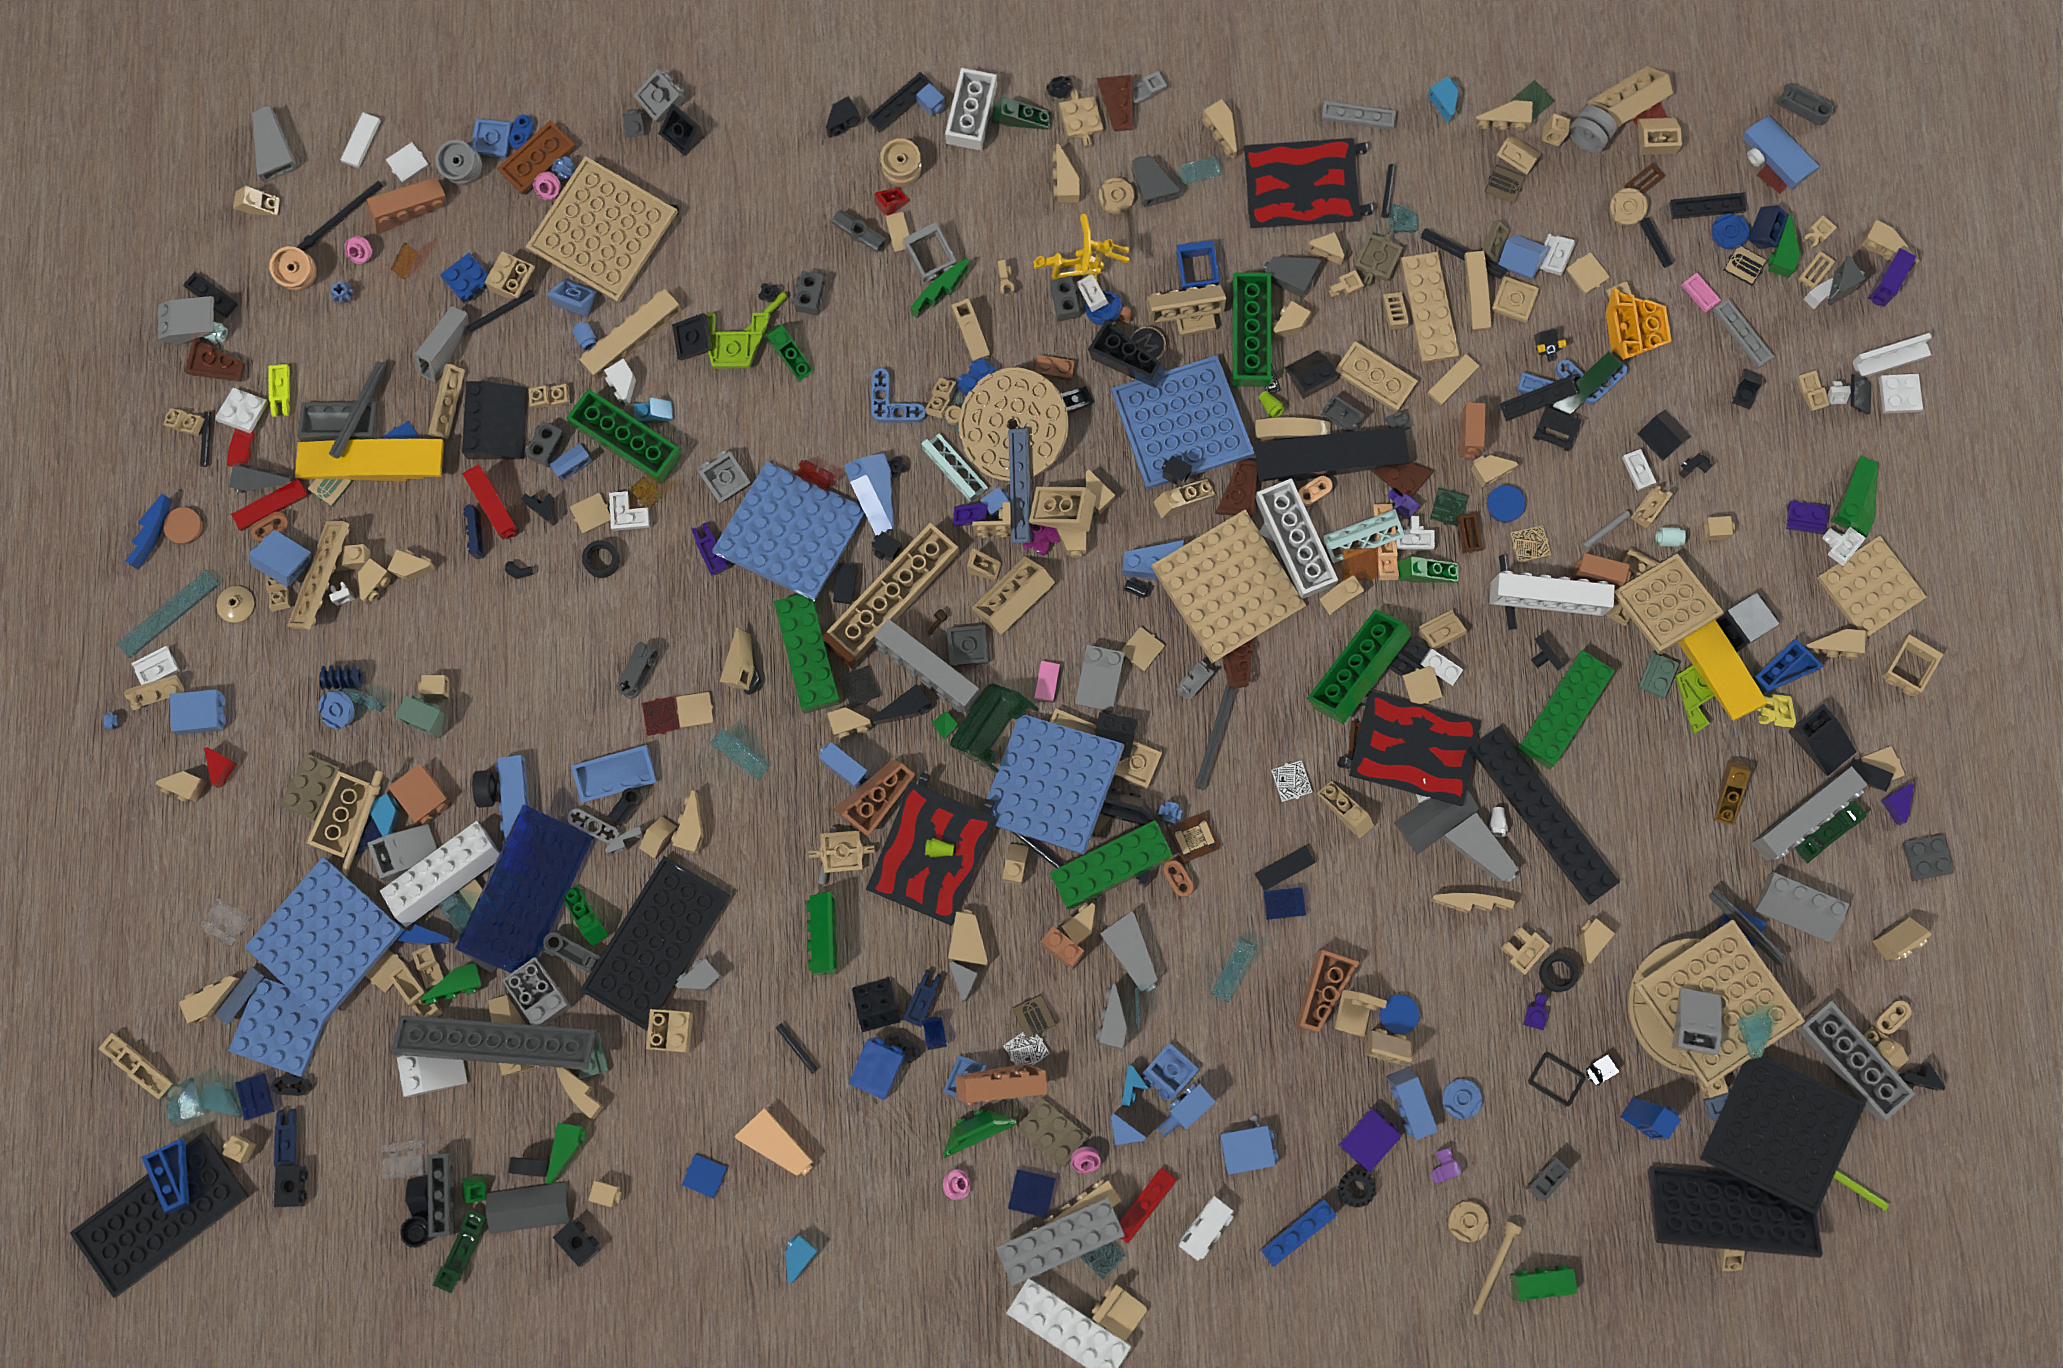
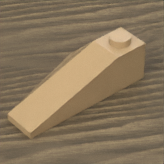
[488,995,542,1077]

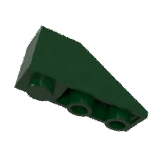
[992,97,1052,130]

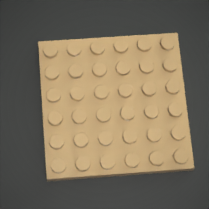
[526,156,678,303]
[1151,510,1306,663]
[1633,920,1805,1088]

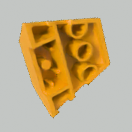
[1605,288,1672,360]

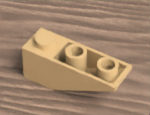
[1202,99,1237,160]
[1473,101,1532,131]
[1053,144,1080,203]
[1861,220,1919,270]
[951,298,990,361]
[1153,479,1216,518]
[720,628,754,690]
[1804,629,1866,659]
[1317,781,1374,839]
[671,790,704,855]
[179,976,241,1025]

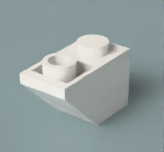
[604,359,636,406]

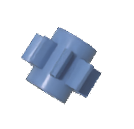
[552,156,575,181]
[329,280,355,305]
[1158,802,1182,824]

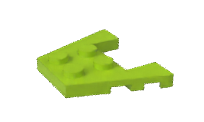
[698,313,770,369]
[1675,665,1715,734]

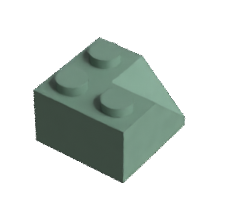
[395,695,445,738]

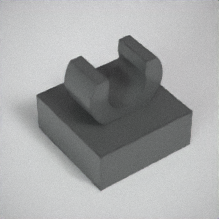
[1385,410,1411,430]

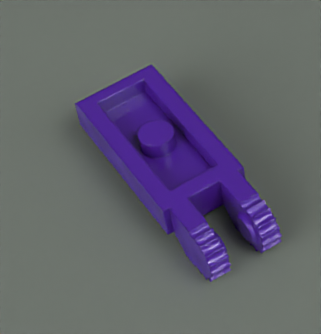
[691,523,729,576]

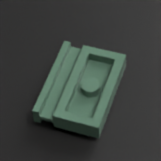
[1638,652,1679,699]
[578,1032,609,1079]

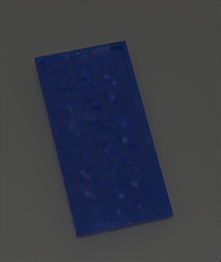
[455,804,593,973]

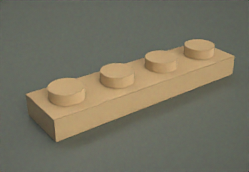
[428,364,465,441]

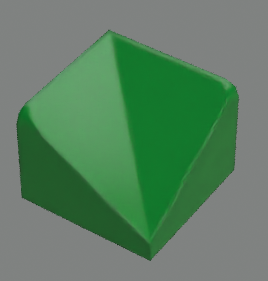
[932,711,959,739]
[462,1176,486,1204]

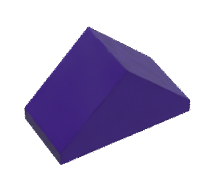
[1881,784,1914,825]

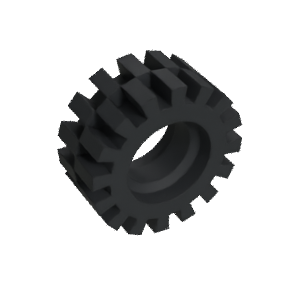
[1338,1171,1376,1208]

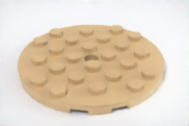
[959,368,1068,481]

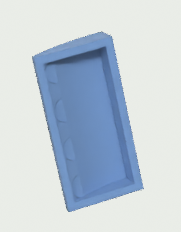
[1742,115,1820,190]
[571,745,657,803]

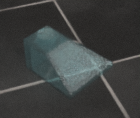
[166,1078,203,1127]

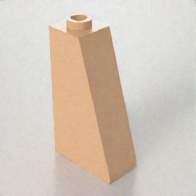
[734,1109,814,1176]

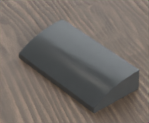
[297,402,377,442]

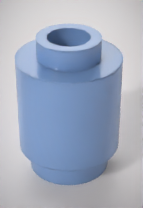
[572,322,597,351]

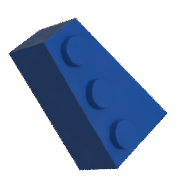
[1753,639,1824,695]
[1620,1097,1682,1141]
[141,1139,189,1214]

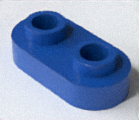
[509,114,534,150]

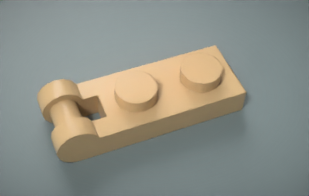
[124,675,184,710]

